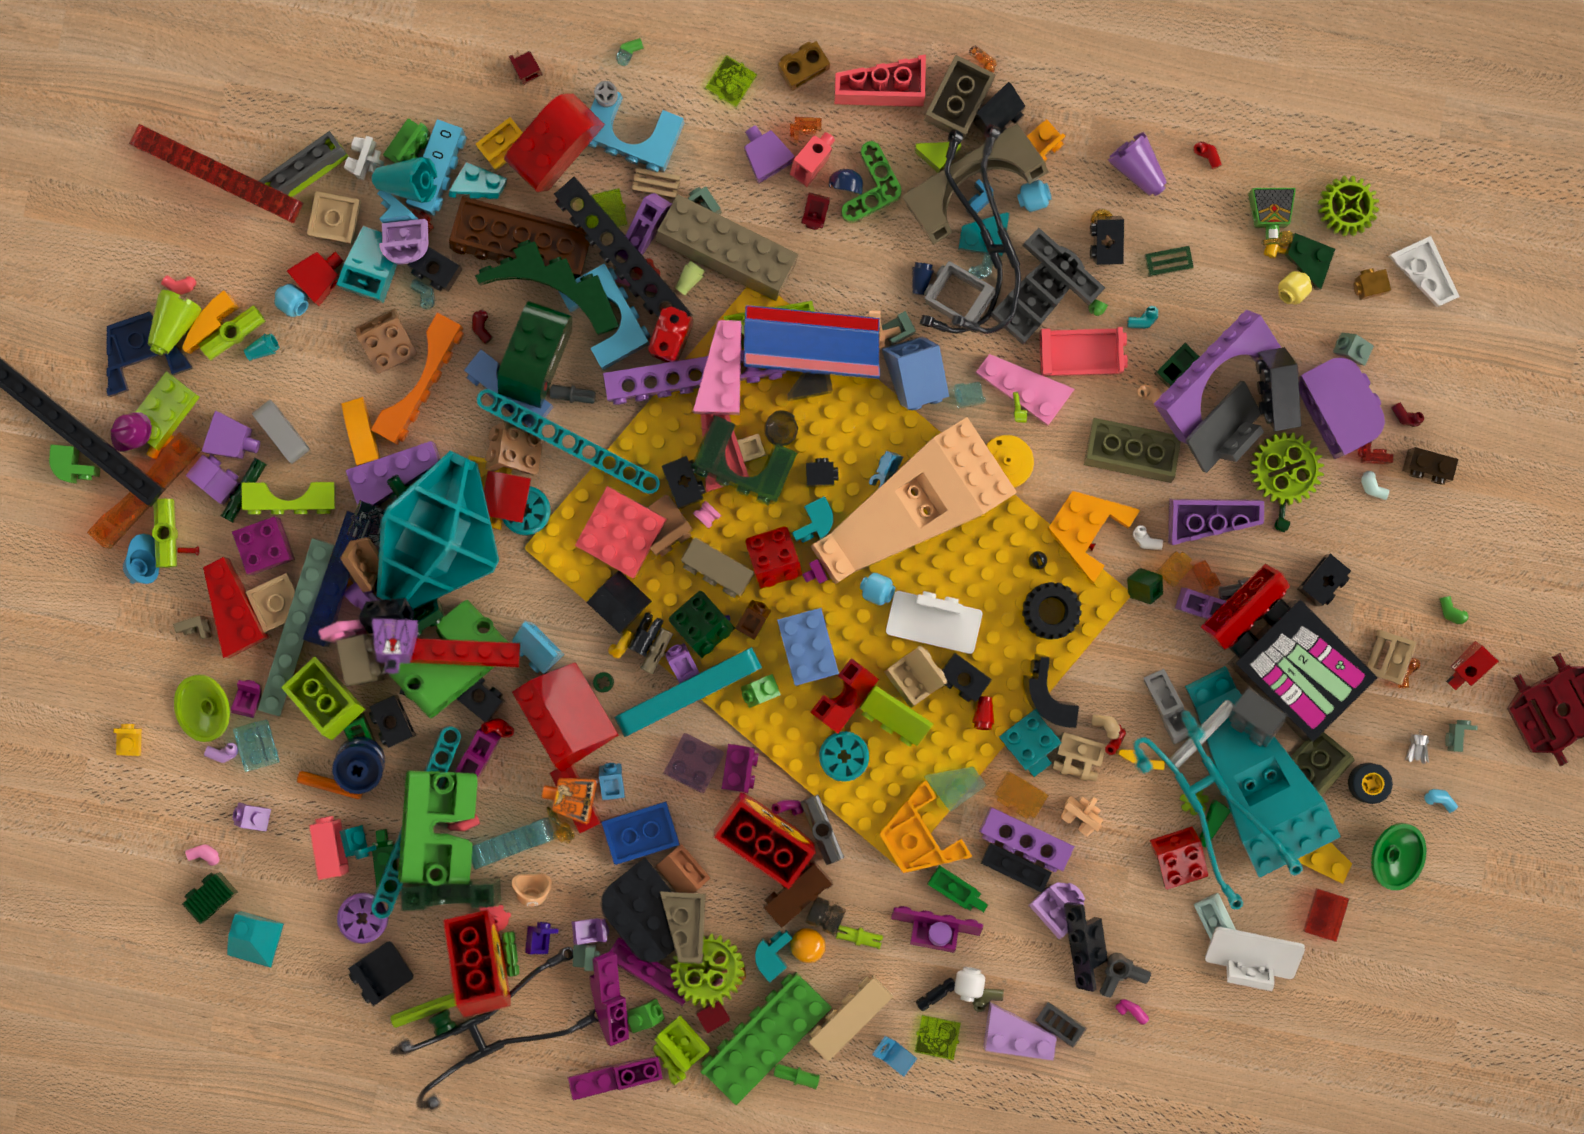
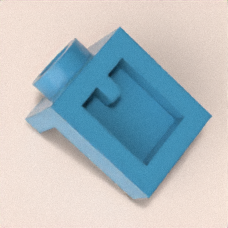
[967,179,994,214]
[599,763,625,800]

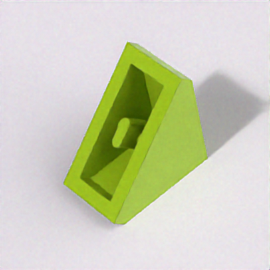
[915,142,961,173]

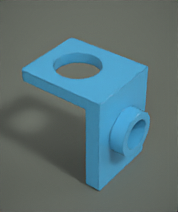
[872,1036,917,1076]

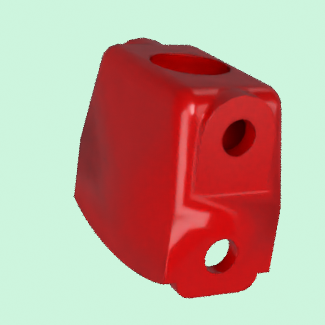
[648,307,693,363]

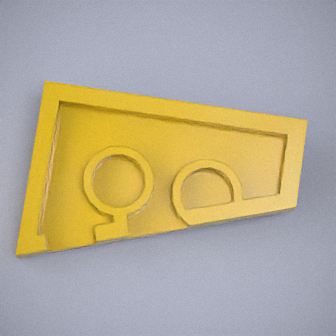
[1298,842,1352,884]

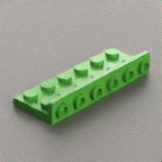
[700,972,832,1105]

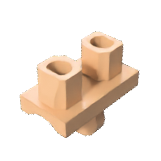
[1061,796,1103,837]

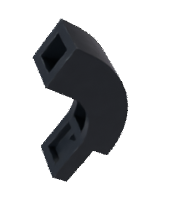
[1023,654,1079,728]

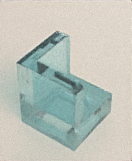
[953,382,986,409]

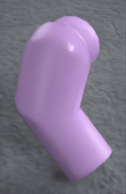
[204,743,238,763]

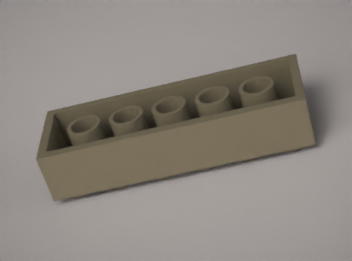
[656,194,798,301]

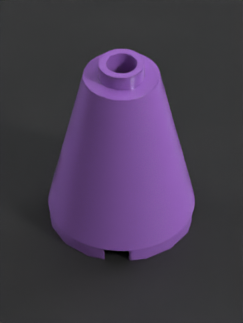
[1108,132,1167,196]

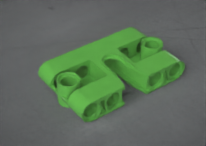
[384,600,509,718]
[398,771,477,885]

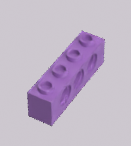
[979,807,1074,873]

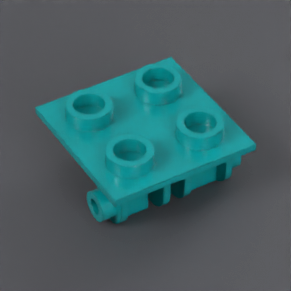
[999,710,1062,770]

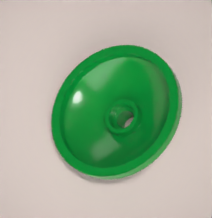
[1371,823,1427,891]

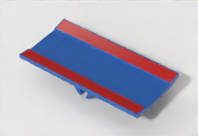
[744,305,880,379]

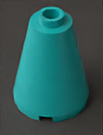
[372,157,437,203]

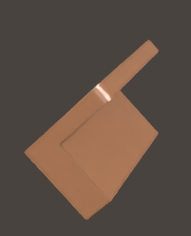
[656,844,710,893]

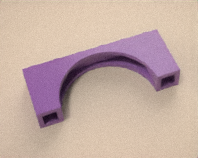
[1154,310,1281,444]

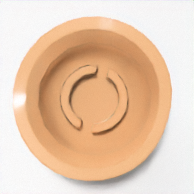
[512,873,552,907]

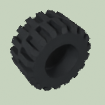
[1022,582,1082,639]

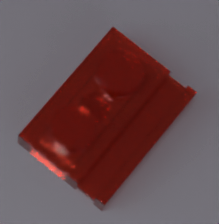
[1303,888,1349,942]

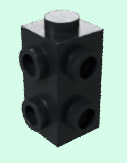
[359,598,415,634]

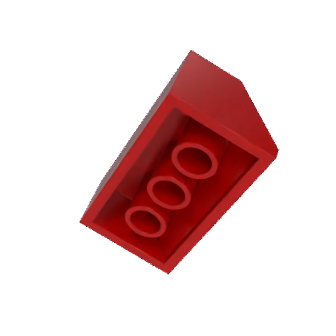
[1201,564,1290,650]

